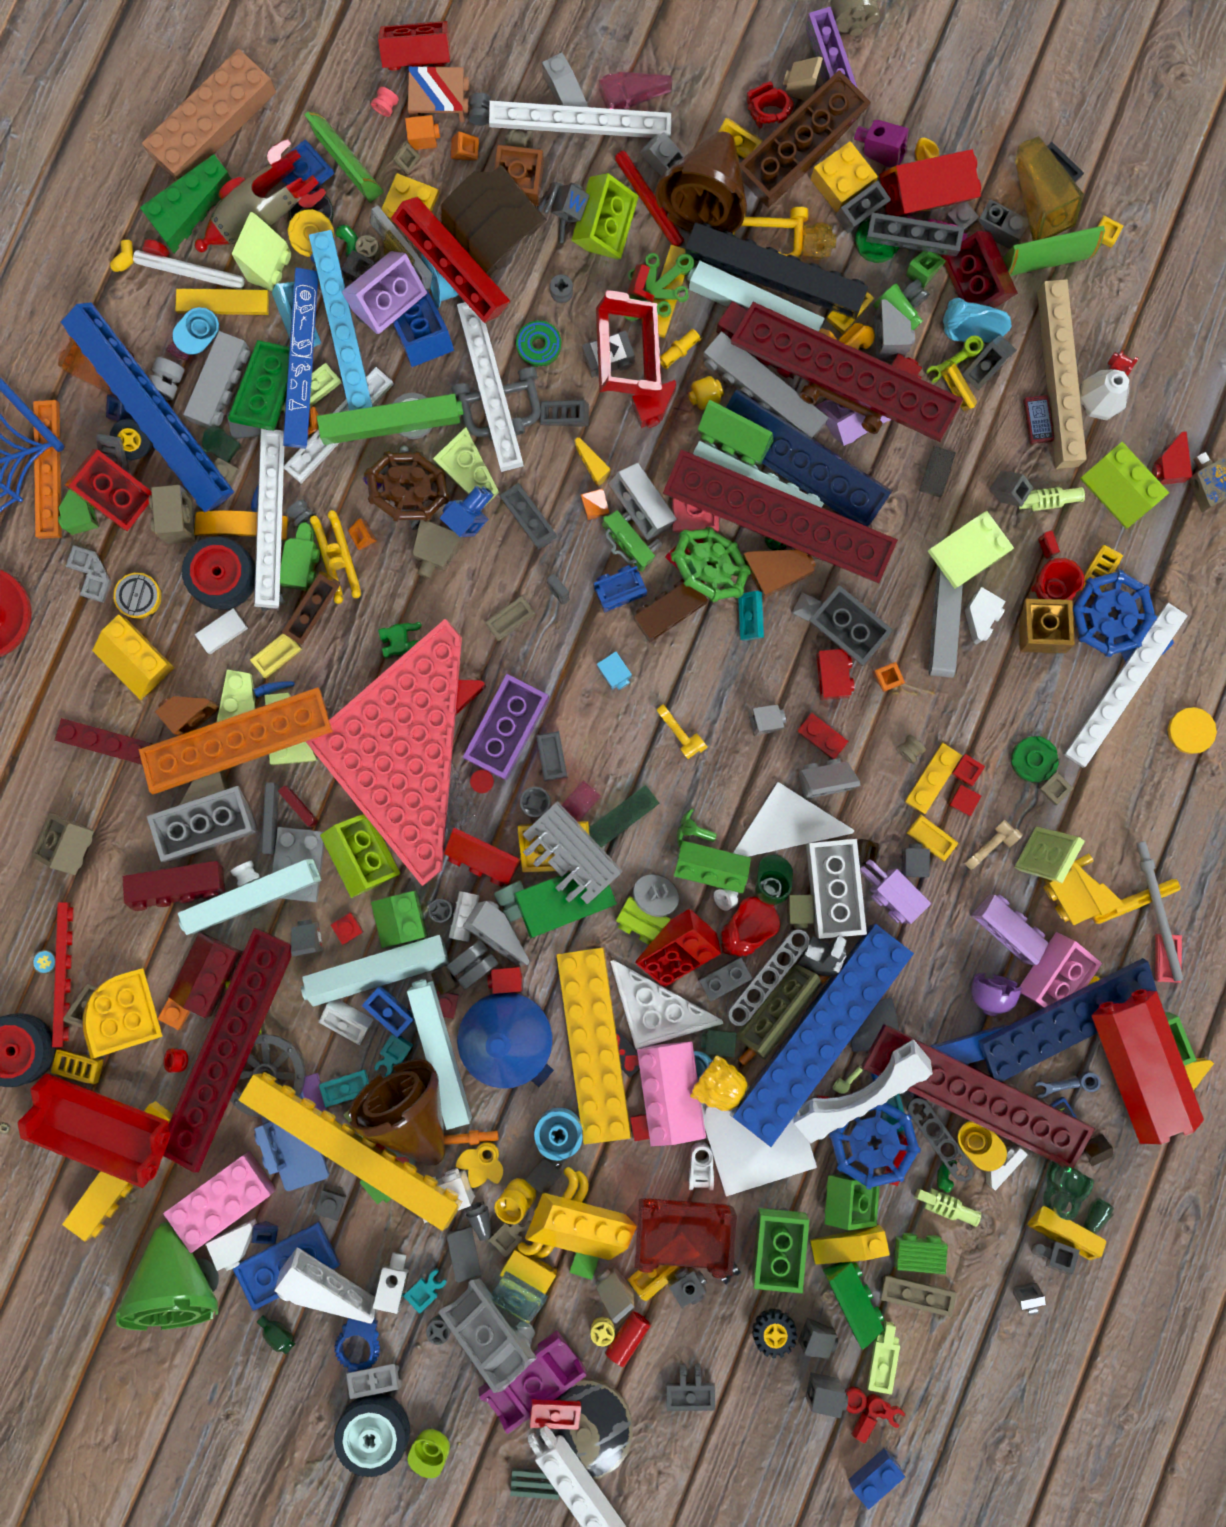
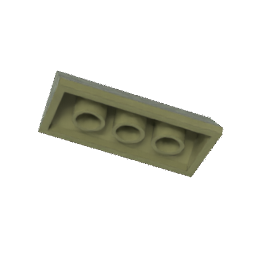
[736,963,822,1060]

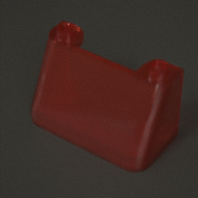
[634,1198,737,1278]

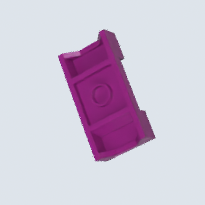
[478,1330,587,1434]

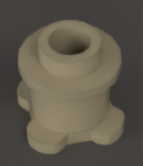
[505,129,534,149]

